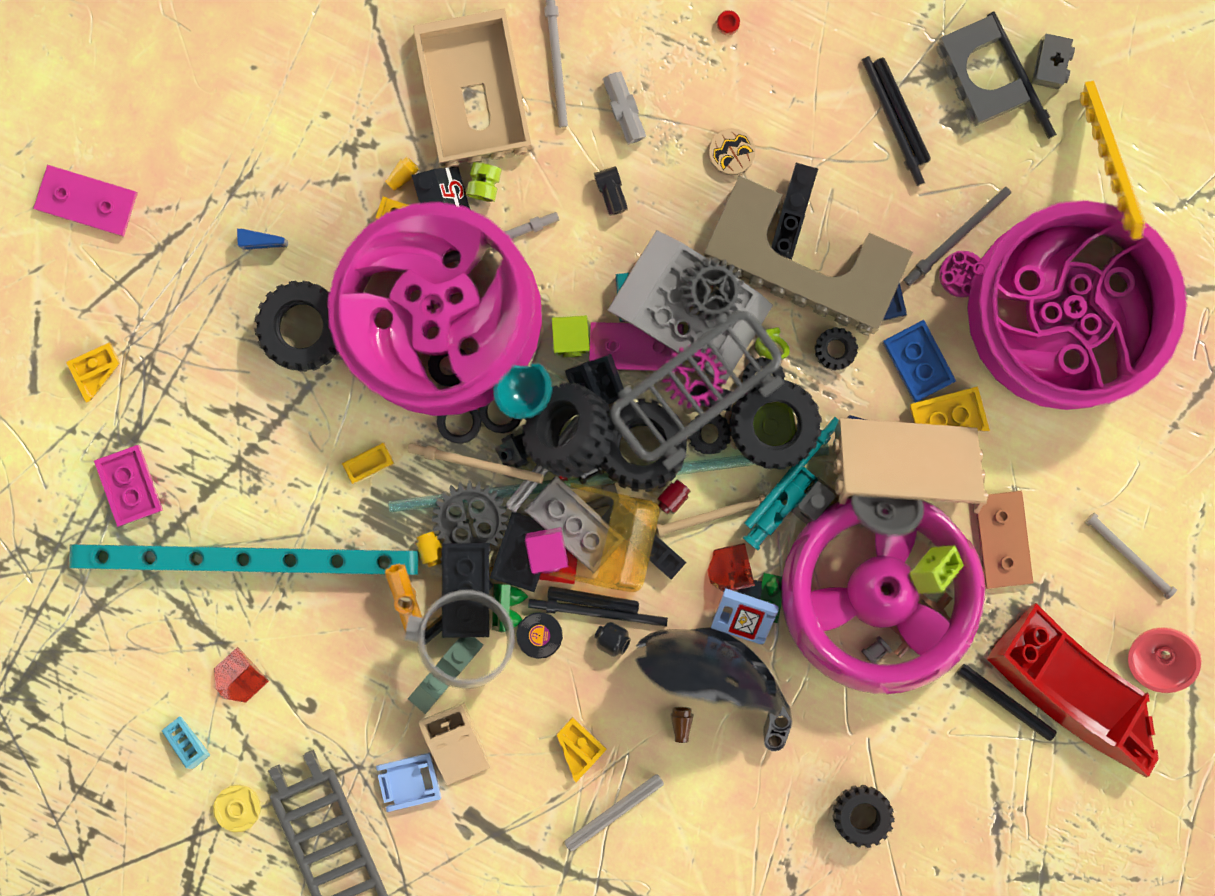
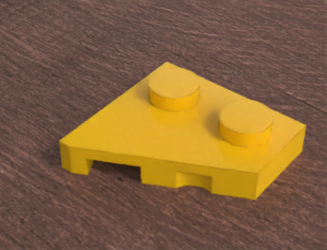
[557,717,607,783]

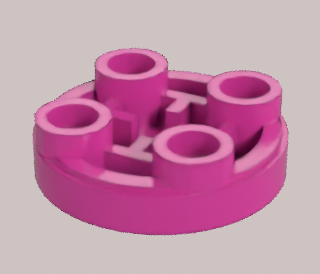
[939,251,987,298]

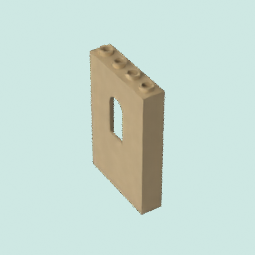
[413,8,532,168]

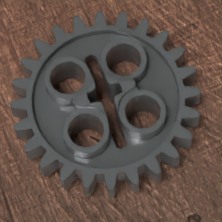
[432,480,508,551]

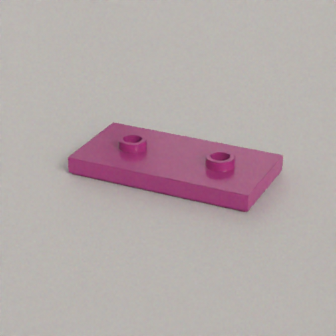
[33,165,138,237]
[589,322,684,371]

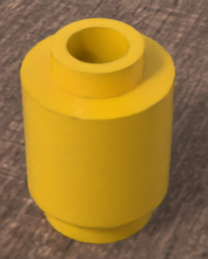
[416,531,442,567]

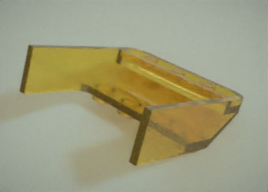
[549,482,660,592]

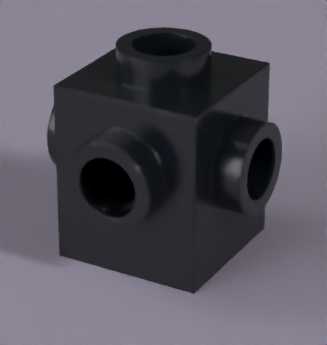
[495,433,529,468]

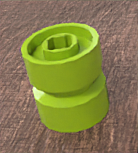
[465,162,502,202]

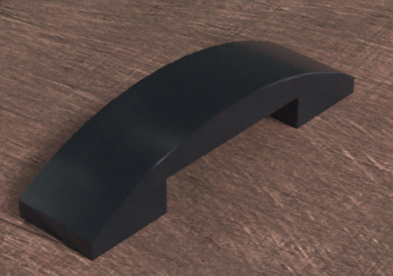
[601,500,687,580]

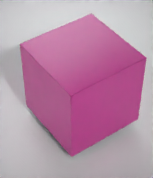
[525,527,568,573]

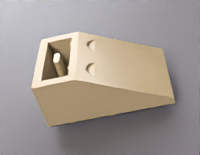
[418,702,490,785]

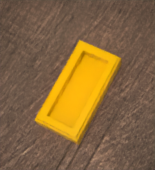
[342,443,395,484]

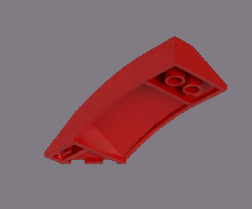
[987,603,1159,777]

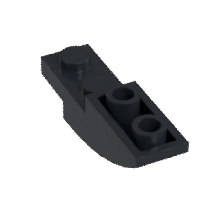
[771,162,818,260]

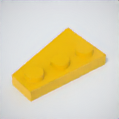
[909,386,990,432]

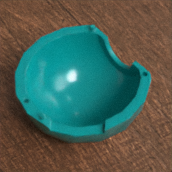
[493,364,553,419]

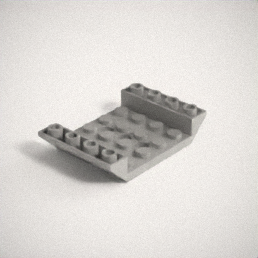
[607,230,773,385]

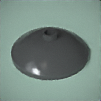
[852,495,924,536]

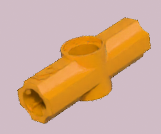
[385,564,426,633]

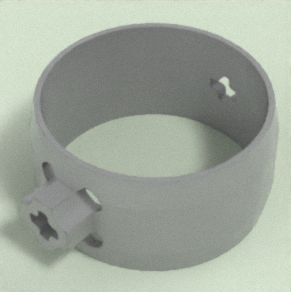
[404,590,515,689]

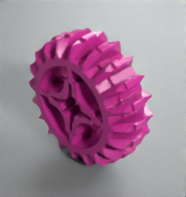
[662,345,726,409]

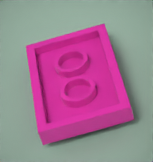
[94,445,163,527]

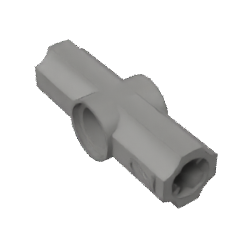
[603,71,646,144]

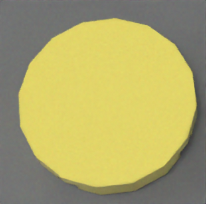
[213,784,261,832]

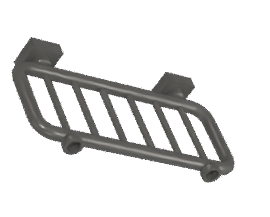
[610,311,784,470]

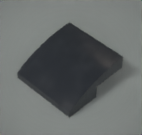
[564,354,624,404]

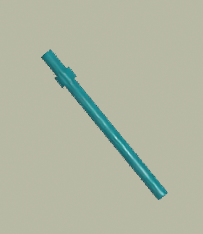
[744,417,839,529]

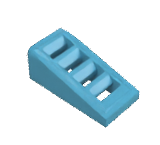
[161,716,210,769]

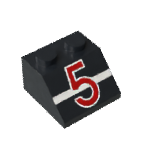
[412,167,471,210]

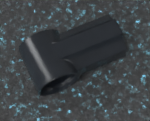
[594,166,628,216]

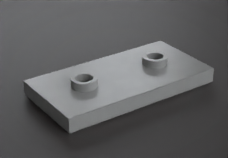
[524,476,625,574]

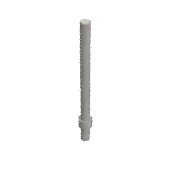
[544,0,568,128]
[443,212,559,265]

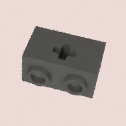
[1031,33,1075,89]

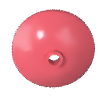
[1128,627,1201,693]

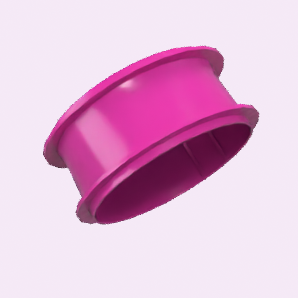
[967,200,1187,410]
[328,202,542,416]

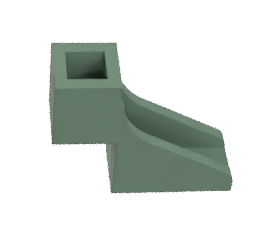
[408,637,484,714]

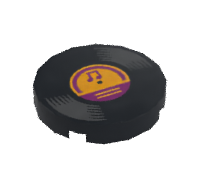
[516,612,563,659]

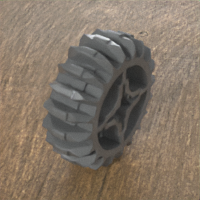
[680,258,745,322]

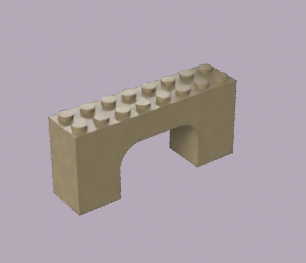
[704,176,913,336]

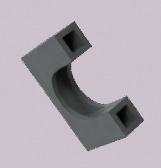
[937,15,1030,126]

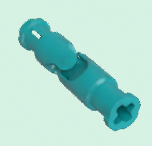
[743,467,817,551]

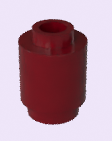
[657,479,691,515]

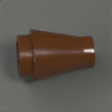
[670,707,694,743]

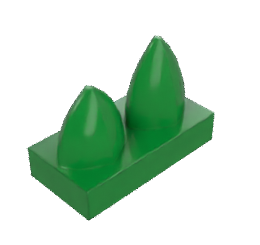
[760,573,782,623]
[492,583,528,632]

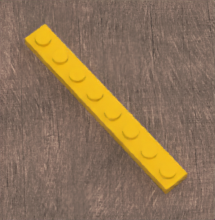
[1080,81,1145,239]

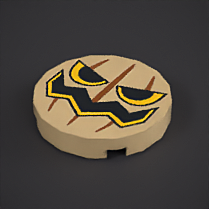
[709,128,755,175]

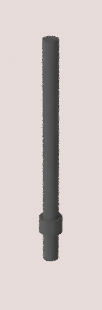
[903,186,1012,286]

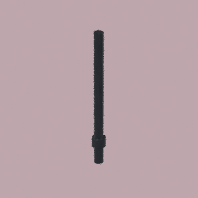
[987,11,1057,139]
[862,56,925,187]
[528,598,668,627]

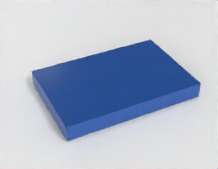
[882,320,956,403]

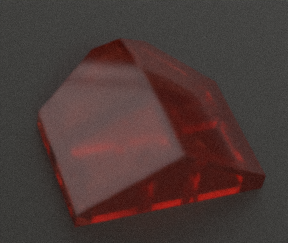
[707,543,755,592]
[214,647,269,703]

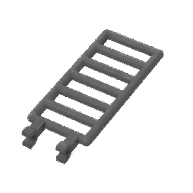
[268,749,388,896]

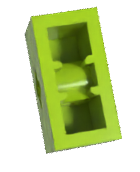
[909,546,964,594]

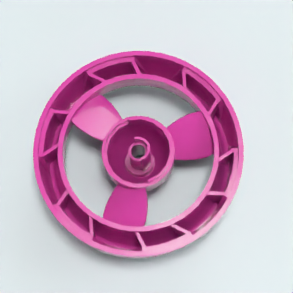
[781,496,985,694]

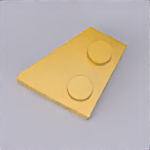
[66,342,120,403]

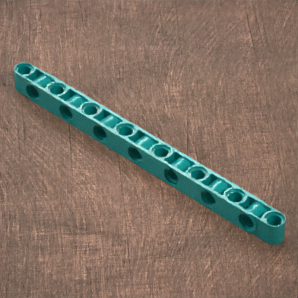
[69,545,418,575]

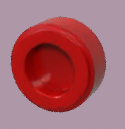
[717,10,740,35]

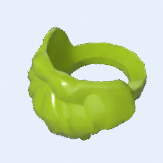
[755,327,790,360]

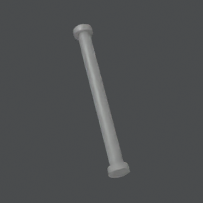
[1085,512,1177,600]

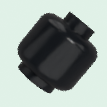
[594,622,631,657]

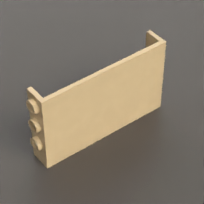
[833,418,988,513]

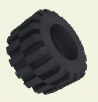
[832,785,895,848]

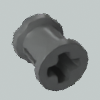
[861,636,892,664]

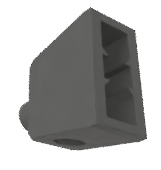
[791,477,836,524]

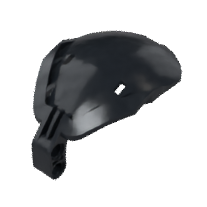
[635,627,792,751]

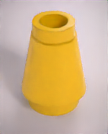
[385,156,420,191]

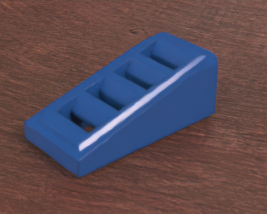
[237,228,288,250]

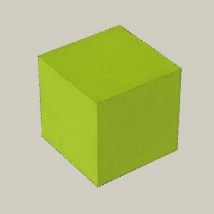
[552,315,590,357]

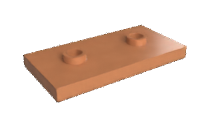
[977,491,1034,589]

